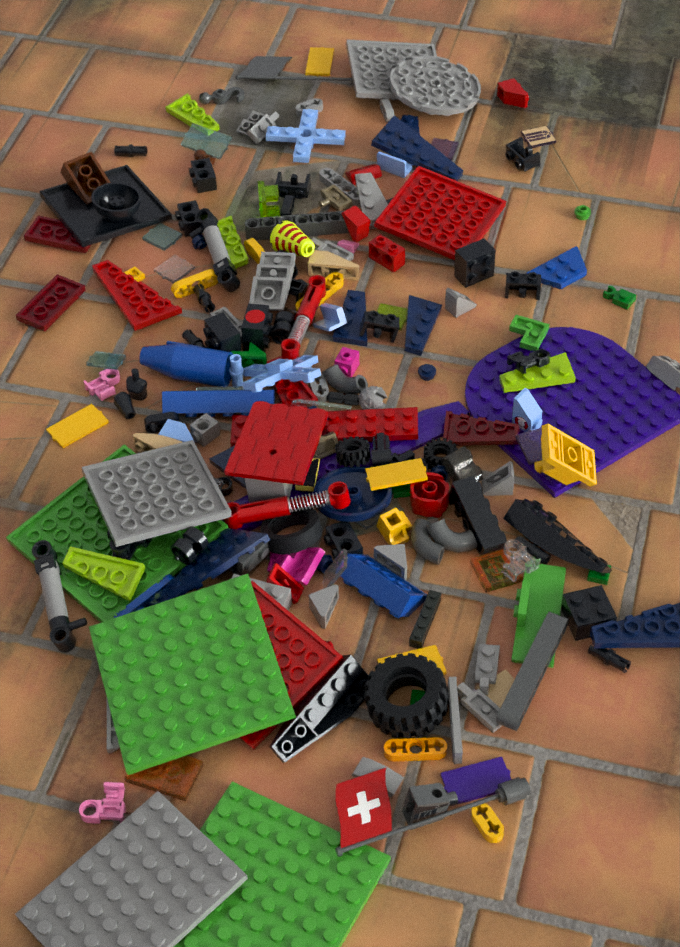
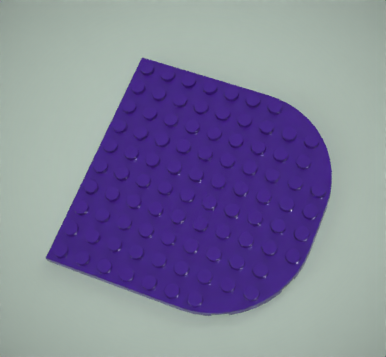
[465,327,680,498]

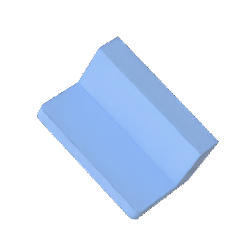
[377,151,412,178]
[313,303,347,332]

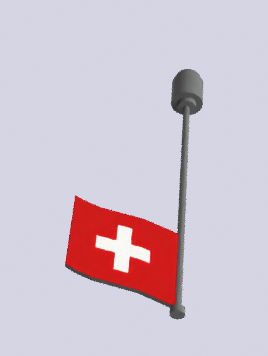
[335,768,531,857]

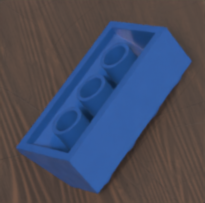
[337,554,427,618]

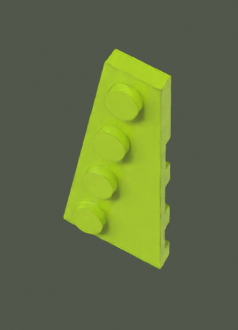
[166,93,220,137]
[218,216,249,268]
[499,352,576,393]
[63,547,145,602]

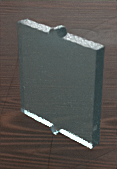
[142,223,182,251]
[86,351,126,370]

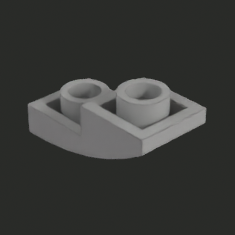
[236,110,265,137]
[352,757,404,797]

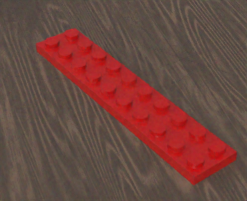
[230,407,418,447]

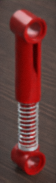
[281,275,326,360]
[224,481,351,529]

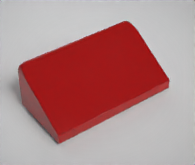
[345,164,382,185]

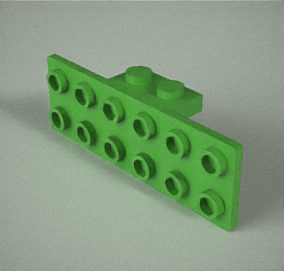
[511,562,566,668]

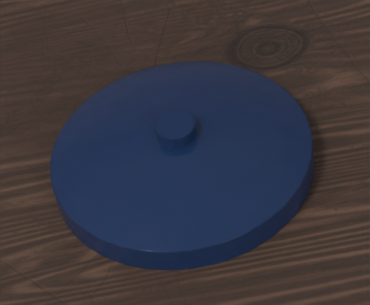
[314,466,392,522]

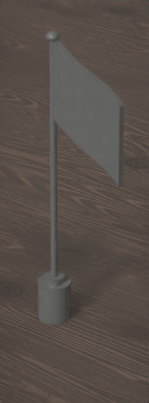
[235,56,353,84]

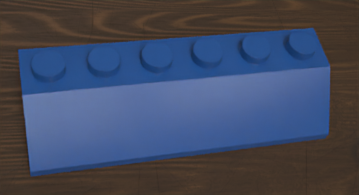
[162,390,275,417]

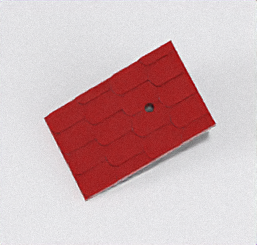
[224,401,329,503]

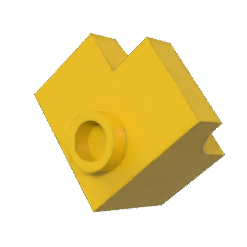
[376,507,412,545]

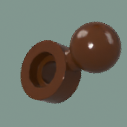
[194,149,216,164]

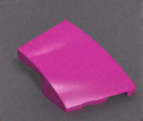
[267,547,325,586]

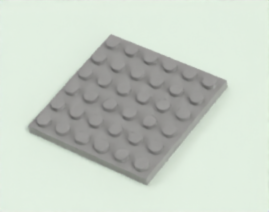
[346,40,437,100]
[82,440,232,547]

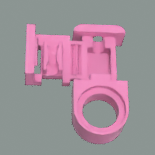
[84,368,120,401]
[79,782,126,824]

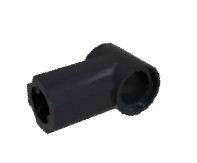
[371,433,392,467]

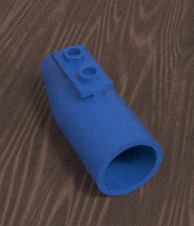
[140,341,233,388]

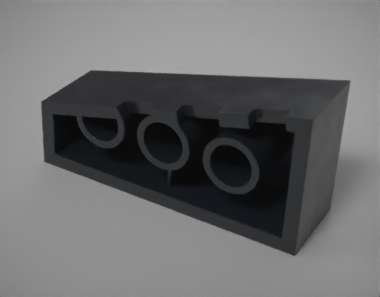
[449,476,507,558]

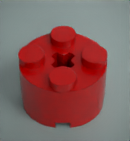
[410,472,449,518]

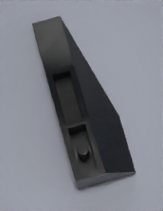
[503,499,612,573]
[269,655,368,763]

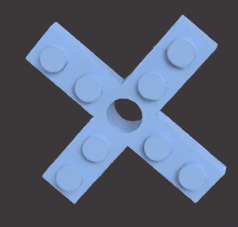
[266,109,346,163]
[242,355,321,393]

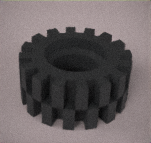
[335,436,371,468]
[424,438,458,473]

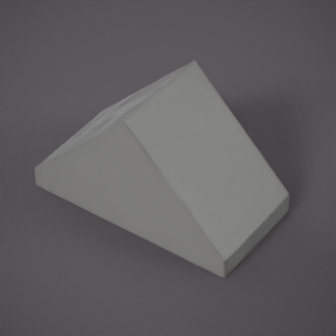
[445,288,477,318]
[482,461,514,496]
[374,544,407,580]
[308,584,339,629]

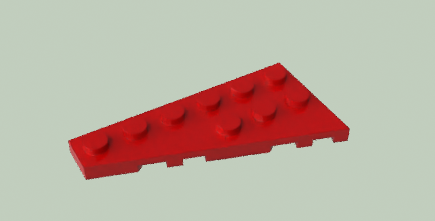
[92,260,182,331]

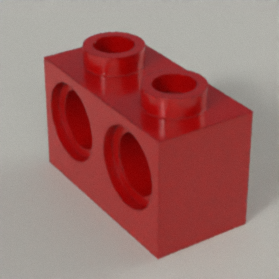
[369,234,405,273]

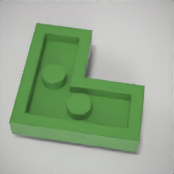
[509,315,549,351]

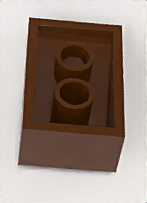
[61,152,111,205]

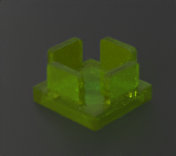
[257,181,280,217]

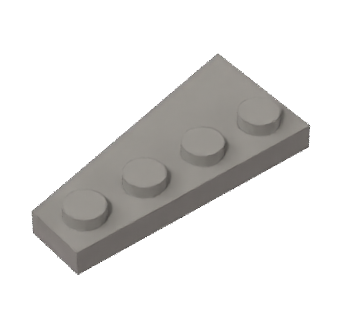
[355,172,388,230]

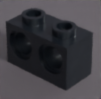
[189,158,217,193]
[175,200,203,237]
[323,521,363,567]

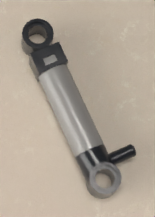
[189,208,240,292]
[32,540,88,653]

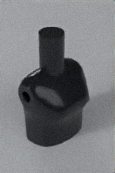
[126,368,147,401]

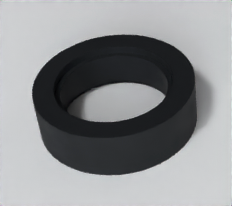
[260,507,322,554]

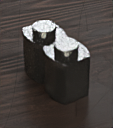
[441,446,483,482]

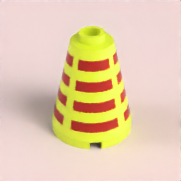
[270,221,315,257]

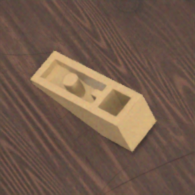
[308,250,359,280]

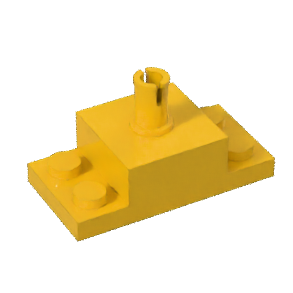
[534,423,597,487]

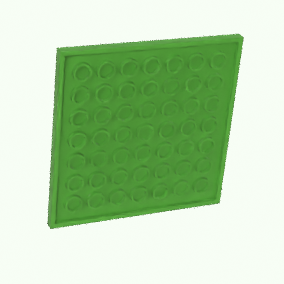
[6,444,228,623]
[89,574,296,775]
[174,781,390,947]

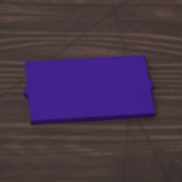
[440,757,511,804]

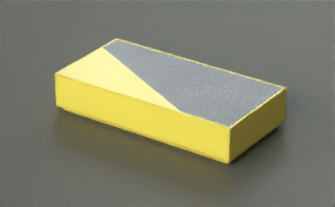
[295,458,320,492]

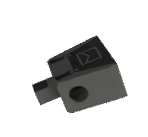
[402,783,458,830]

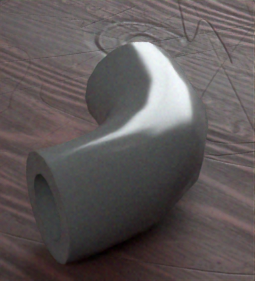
[322,364,368,394]
[410,518,445,565]
[426,519,477,553]

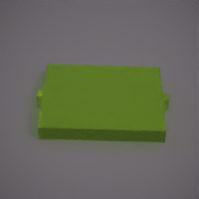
[377,303,408,330]

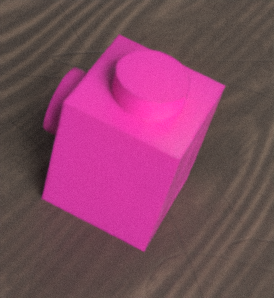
[334,347,360,377]

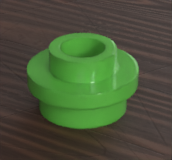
[574,205,591,220]

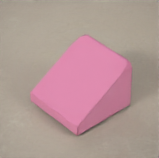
[337,239,359,254]

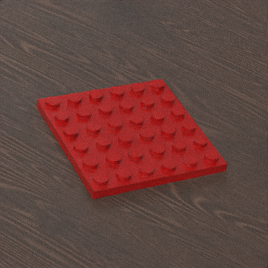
[374,166,507,260]
[239,581,343,751]

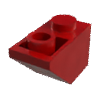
[497,78,529,108]

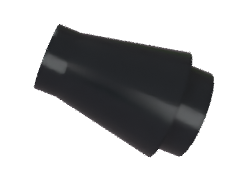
[114,392,136,419]

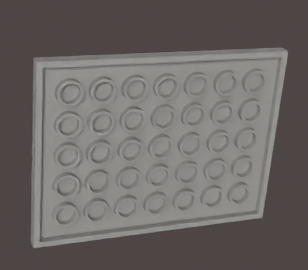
[15,791,248,947]

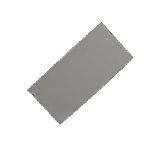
[249,252,296,311]

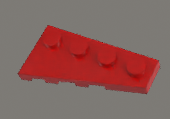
[267,356,318,408]

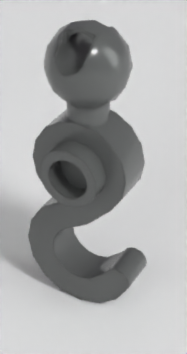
[199,87,244,104]

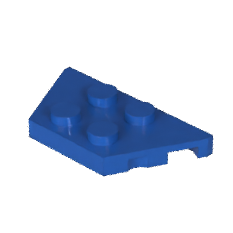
[526,246,587,289]

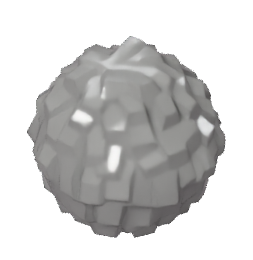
[358,386,387,410]

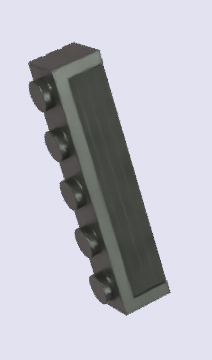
[409,590,442,649]

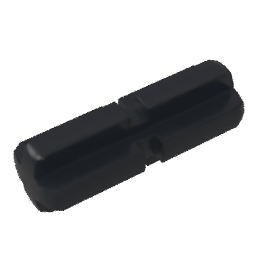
[328,391,359,406]

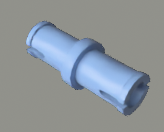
[229,354,244,388]

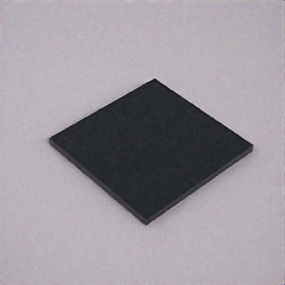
[39,165,172,247]

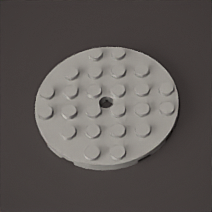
[389,56,481,116]

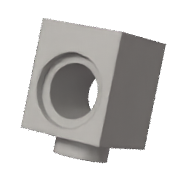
[190,413,220,447]

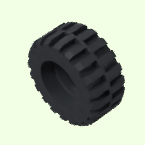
[364,653,449,738]

